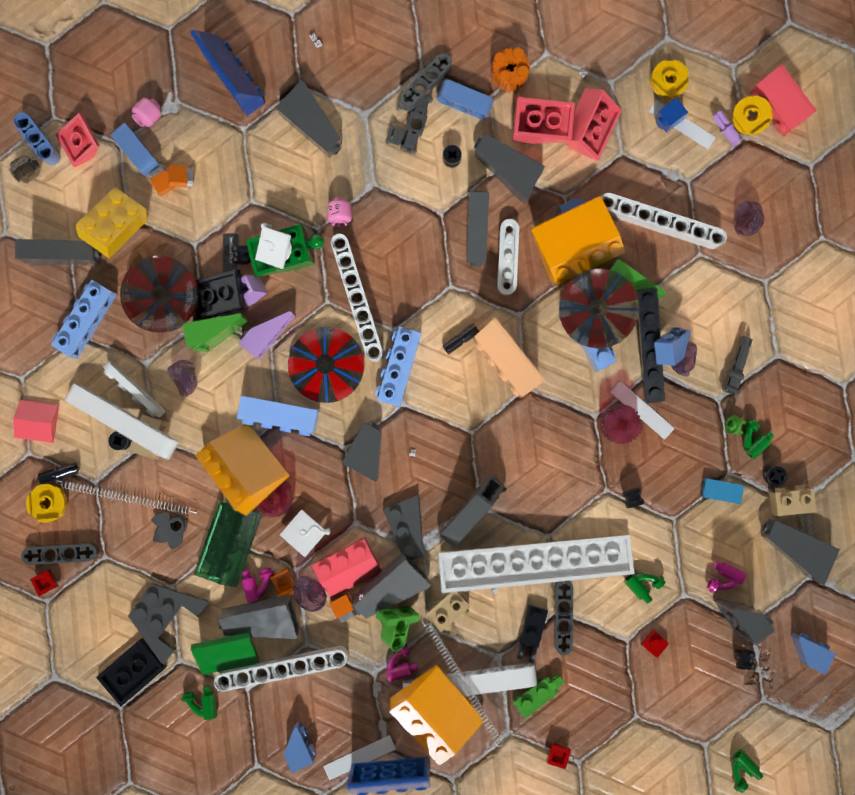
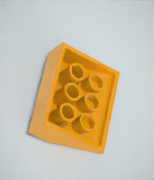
[530,196,625,285]
[195,424,290,515]
[390,665,485,765]

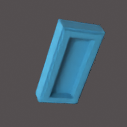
[701,478,744,504]

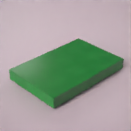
[190,633,259,675]

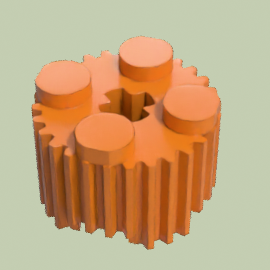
[491,47,530,93]

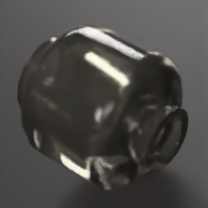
[8,155,40,184]

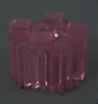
[600,405,643,444]
[256,480,295,518]

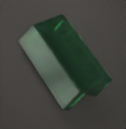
[194,500,262,588]

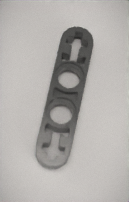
[399,54,452,111]
[21,543,100,565]
[554,580,573,655]

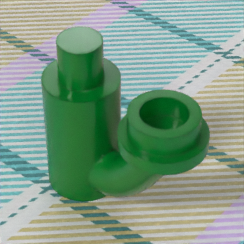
[743,418,774,460]
[624,573,666,604]
[181,685,217,720]
[732,749,763,793]

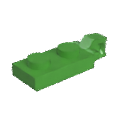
[513,674,564,719]

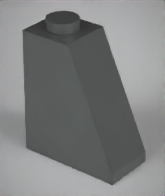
[342,421,382,482]

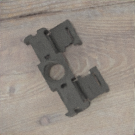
[386,91,433,155]

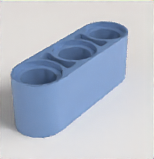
[436,80,494,120]
[14,113,61,165]
[110,122,159,176]

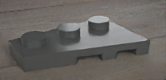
[383,495,423,561]

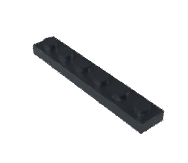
[636,287,665,404]

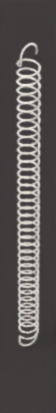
[56,481,197,515]
[422,617,503,747]

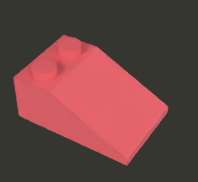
[512,97,575,144]

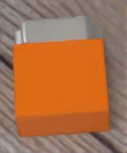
[168,164,193,188]
[148,166,175,196]
[329,593,357,623]

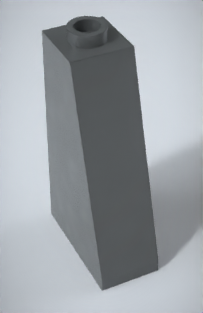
[276,80,342,158]
[474,134,545,204]
[466,191,489,266]
[15,239,102,266]
[440,474,504,548]
[761,519,840,585]
[352,552,431,619]
[218,595,300,639]

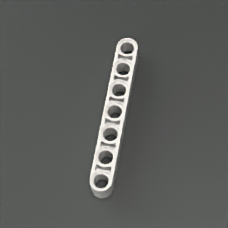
[601,193,727,249]
[331,234,383,362]
[65,383,179,460]
[214,646,349,692]
[402,663,537,696]

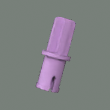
[712,110,743,147]

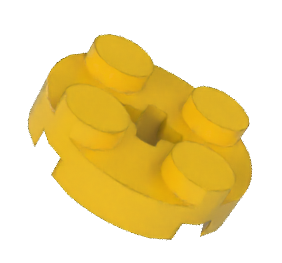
[649,60,689,100]
[733,95,773,135]
[26,484,67,523]

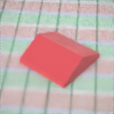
[56,113,100,167]
[13,400,59,443]

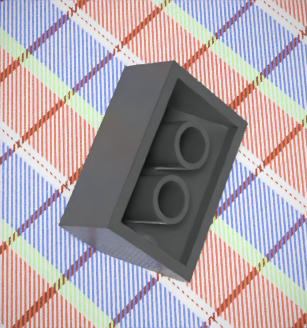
[713,598,775,645]

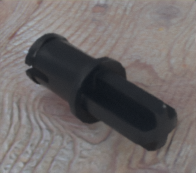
[37,462,79,484]

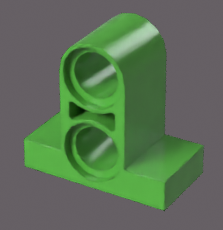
[376,606,420,652]

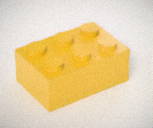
[75,187,147,259]

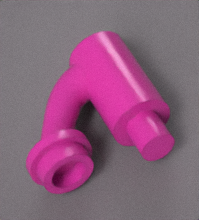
[707,561,746,593]
[241,568,274,603]
[386,643,418,682]

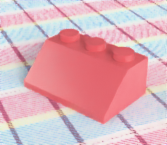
[750,64,817,137]
[565,89,622,161]
[312,537,382,598]

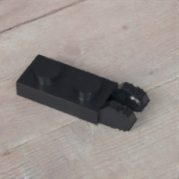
[517,604,548,663]

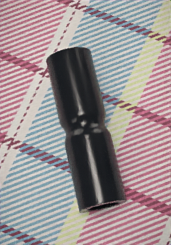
[442,324,479,355]

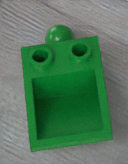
[246,224,324,277]

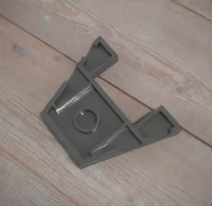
[128,583,210,665]

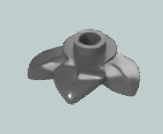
[151,513,188,549]

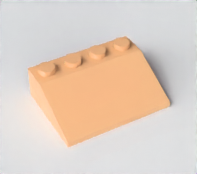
[473,318,545,398]

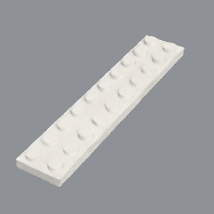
[438,535,634,593]

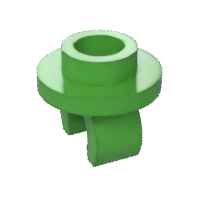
[725,415,746,434]

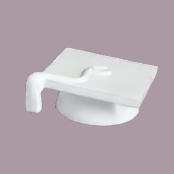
[255,223,292,269]
[280,509,331,557]

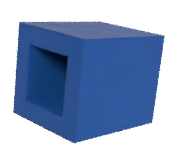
[655,98,689,133]

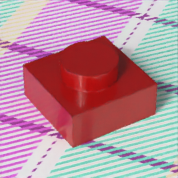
[30,569,59,597]
[641,630,670,658]
[546,742,571,770]

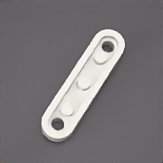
[497,219,519,296]
[103,361,165,418]

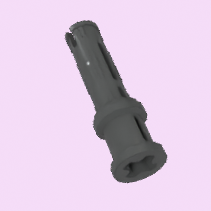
[722,336,753,395]

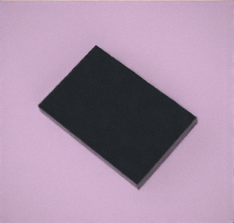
[192,269,246,319]
[96,638,167,707]

